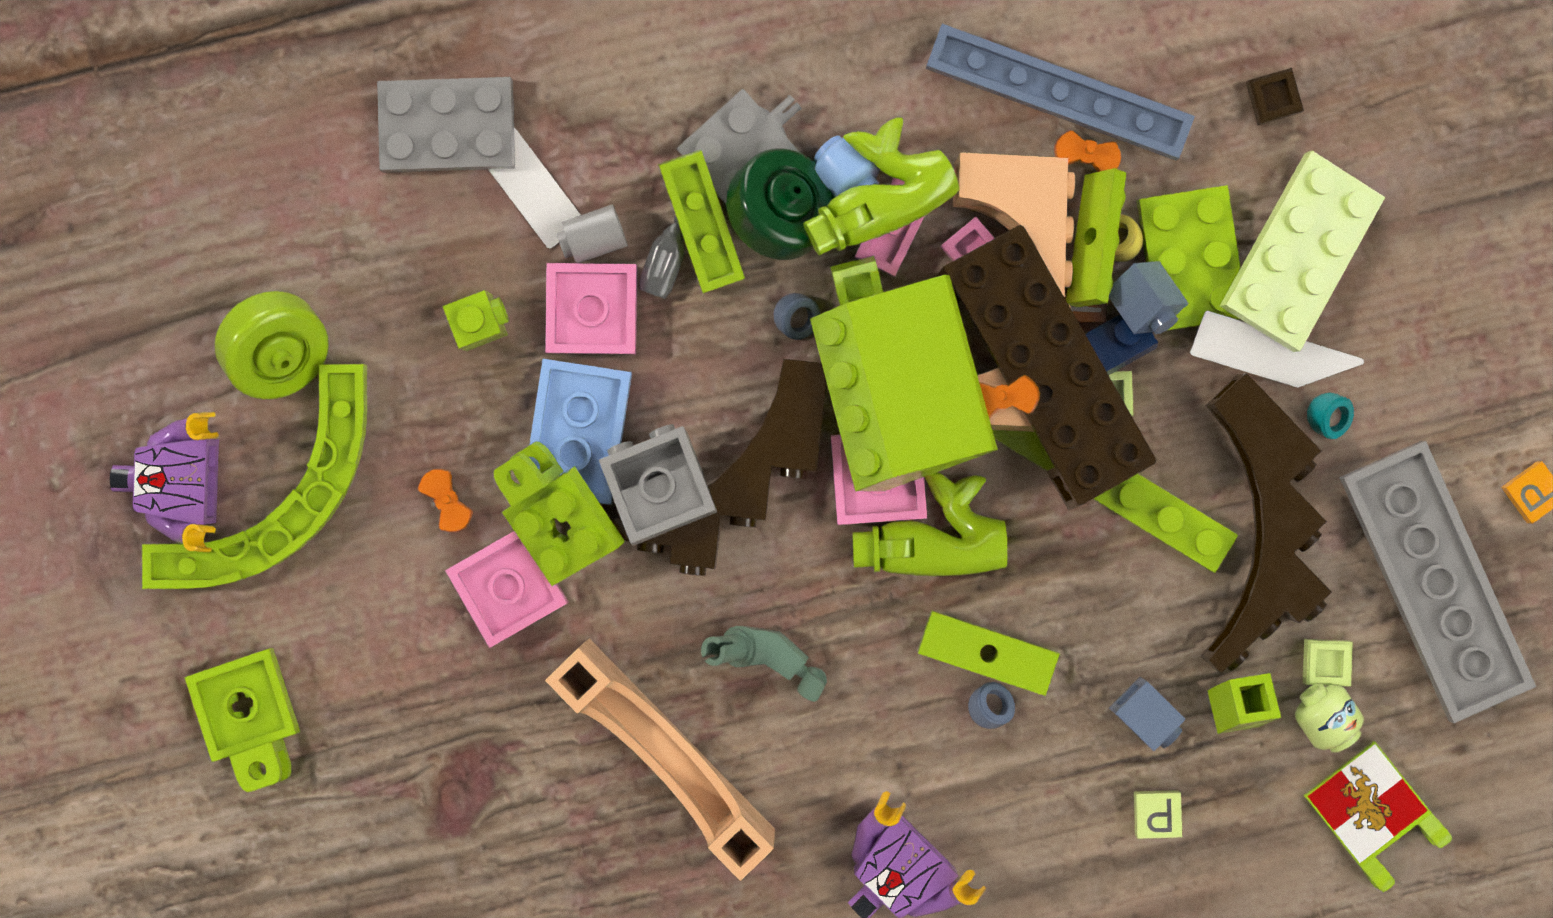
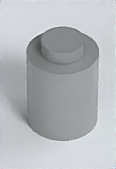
[557,204,628,263]

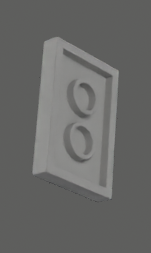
[377,77,515,173]

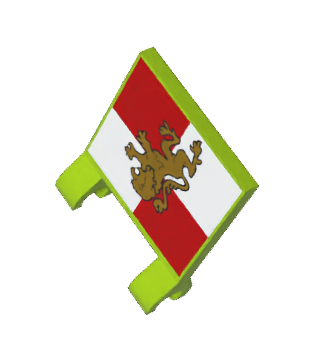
[1303,741,1452,892]

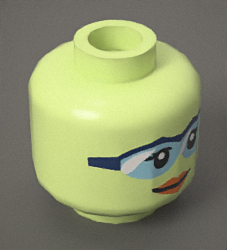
[1295,683,1364,753]

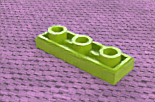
[1066,168,1126,308]
[917,610,1060,696]

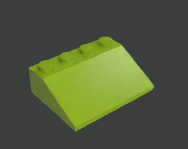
[810,275,998,491]

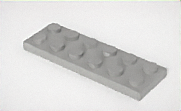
[1339,441,1536,723]

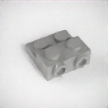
[599,424,717,546]

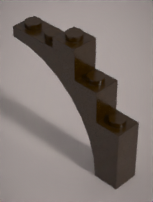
[609,359,826,576]
[1201,373,1332,673]

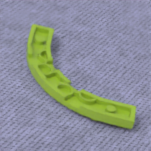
[142,364,367,589]

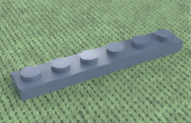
[925,24,1195,161]

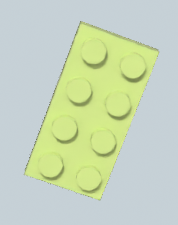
[1220,151,1385,352]

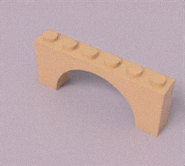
[953,153,1075,432]
[545,638,775,881]

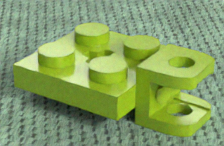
[494,441,625,586]
[184,648,300,792]

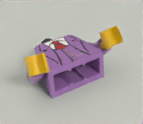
[110,412,219,552]
[848,791,986,918]

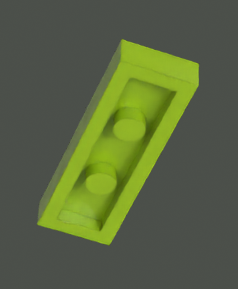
[658,149,745,293]

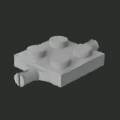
[676,89,802,205]

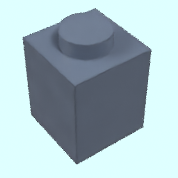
[1109,261,1189,334]
[1109,677,1186,751]

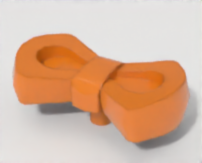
[1054,130,1121,172]
[979,375,1040,419]
[418,469,473,532]

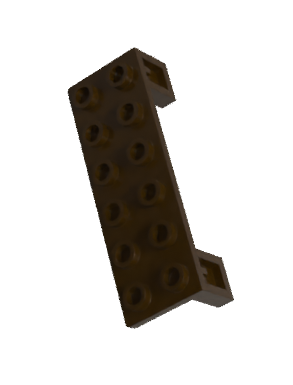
[936,225,1156,511]

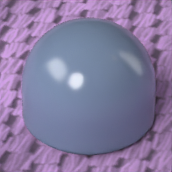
[773,293,820,340]
[968,682,1015,729]

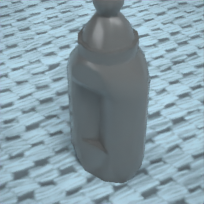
[639,216,685,299]

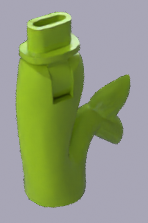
[803,117,960,256]
[852,472,1007,576]

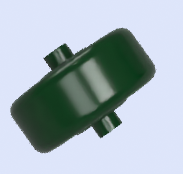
[726,148,835,260]

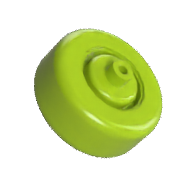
[215,291,329,400]

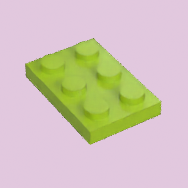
[1136,185,1241,331]

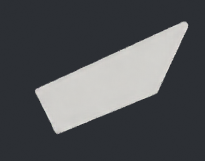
[488,128,580,248]
[1190,311,1364,387]

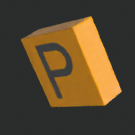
[1501,461,1553,524]

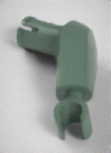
[701,626,827,702]

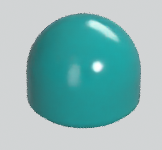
[1307,393,1354,439]

